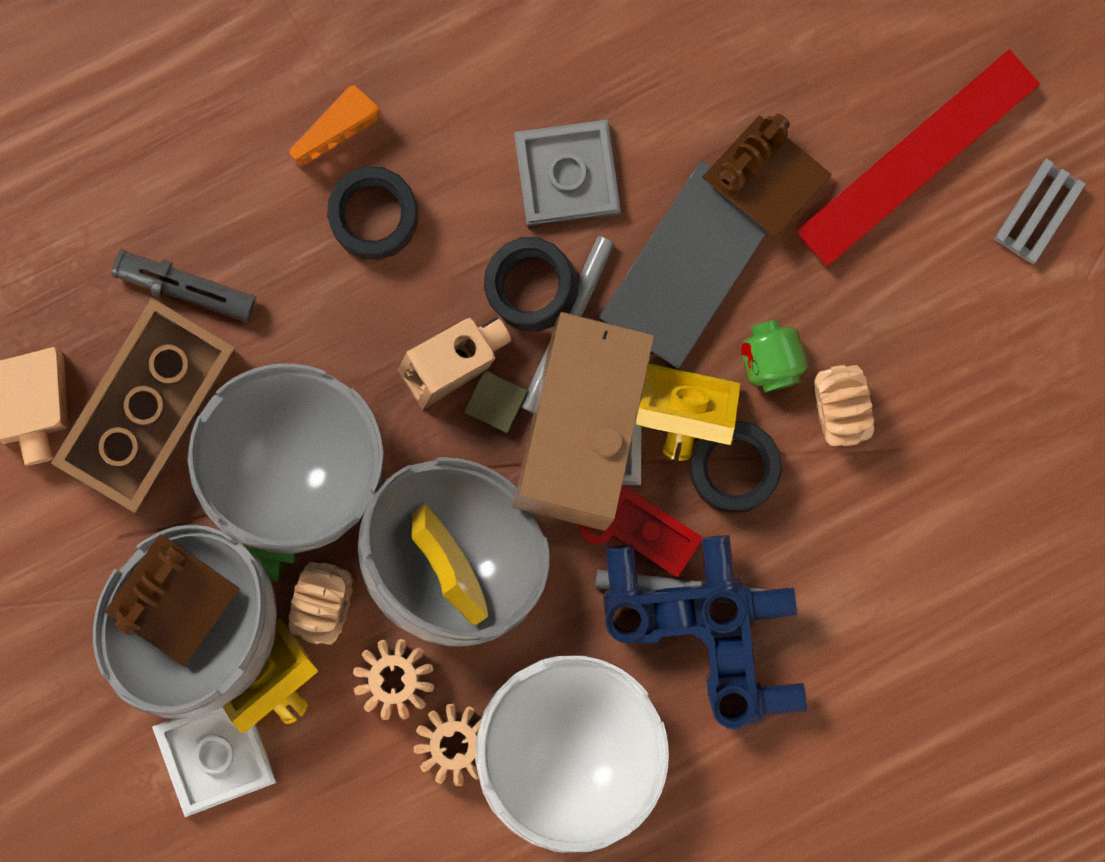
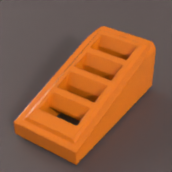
[289,85,382,168]

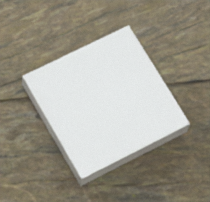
[152,707,277,817]

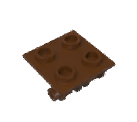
[702,114,832,238]
[105,533,240,667]

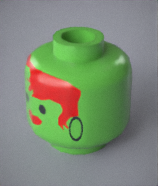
[740,319,808,393]

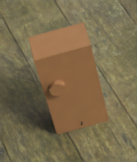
[51,298,235,513]
[512,312,654,531]

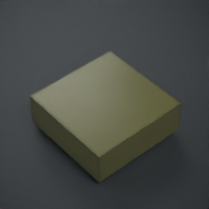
[464,370,528,434]

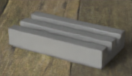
[994,158,1086,264]

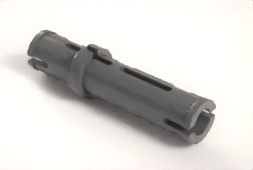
[111,249,257,324]

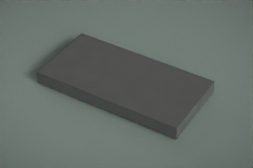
[598,160,767,370]

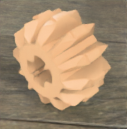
[814,364,874,447]
[288,562,353,645]
[353,639,434,720]
[414,704,481,786]

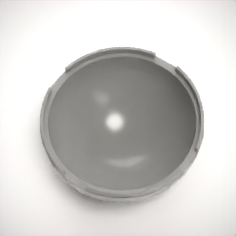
[188,364,384,554]
[358,457,549,647]
[93,525,277,718]

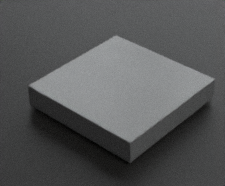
[514,119,621,227]

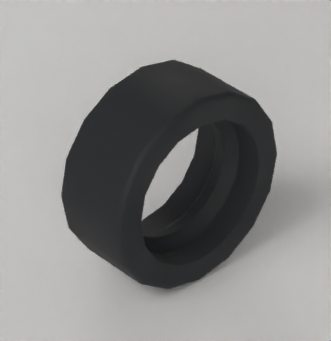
[327,166,418,260]
[484,237,578,331]
[690,421,782,513]

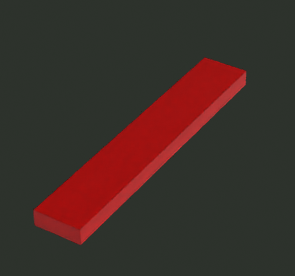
[795,49,1040,269]

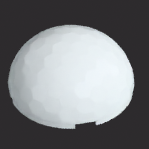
[475,656,669,853]

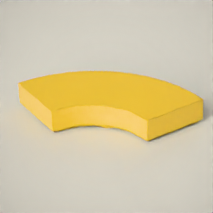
[412,504,488,626]

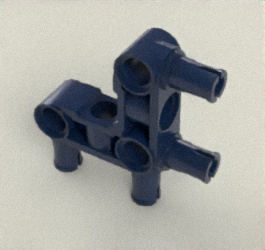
[603,535,807,729]

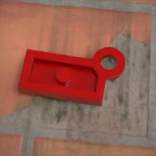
[579,486,703,578]

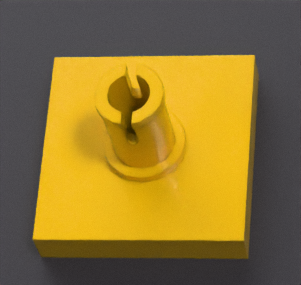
[635,364,741,461]
[222,618,318,734]

